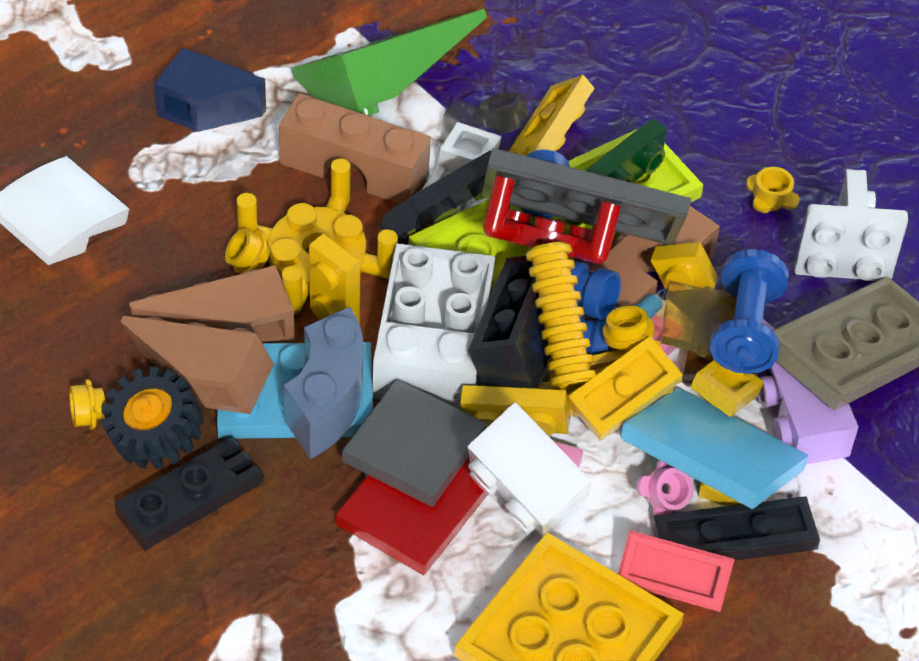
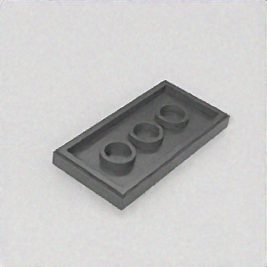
[482,148,691,245]

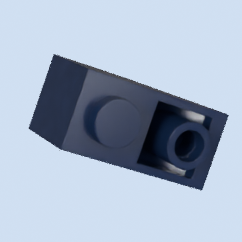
[155,48,266,132]

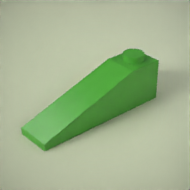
[291,9,487,116]

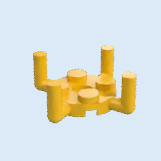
[237,159,398,315]

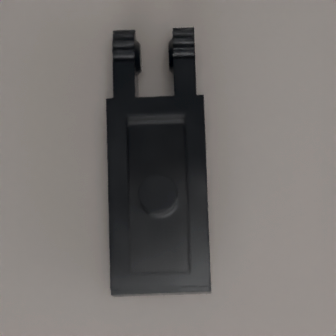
[380,150,491,245]

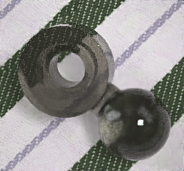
[442,92,529,134]

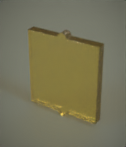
[661,280,737,357]

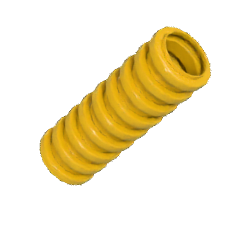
[526,242,596,389]

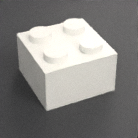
[467,402,591,538]

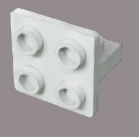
[794,169,908,281]

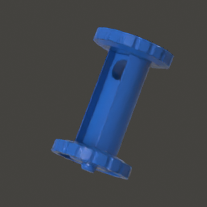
[710,249,789,374]

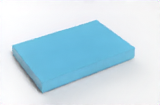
[620,388,809,509]

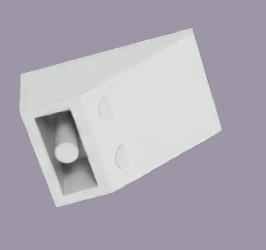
[373,243,495,410]

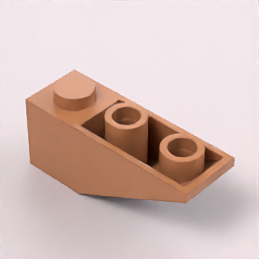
[129,266,295,344]
[120,316,274,415]

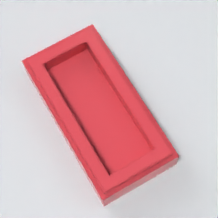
[618,530,735,612]

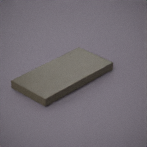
[772,277,919,411]

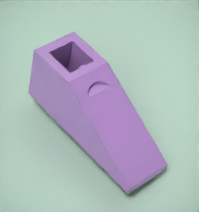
[755,319,858,465]

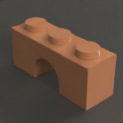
[279,93,431,204]
[584,206,720,320]

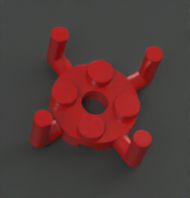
[483,175,621,264]

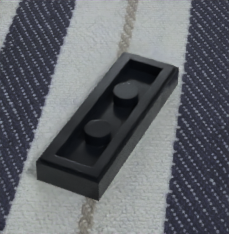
[651,496,820,561]

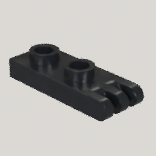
[114,438,265,551]

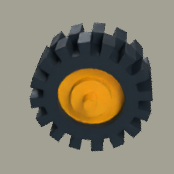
[101,367,204,469]

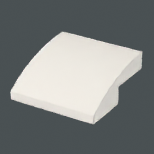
[0,156,130,265]

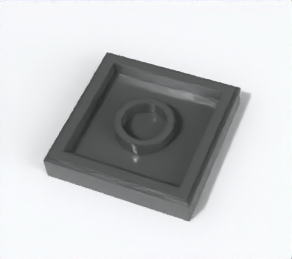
[342,379,486,507]

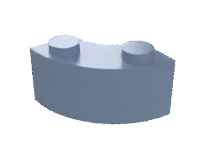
[284,307,364,459]

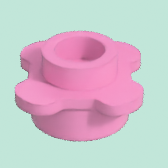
[637,460,693,515]

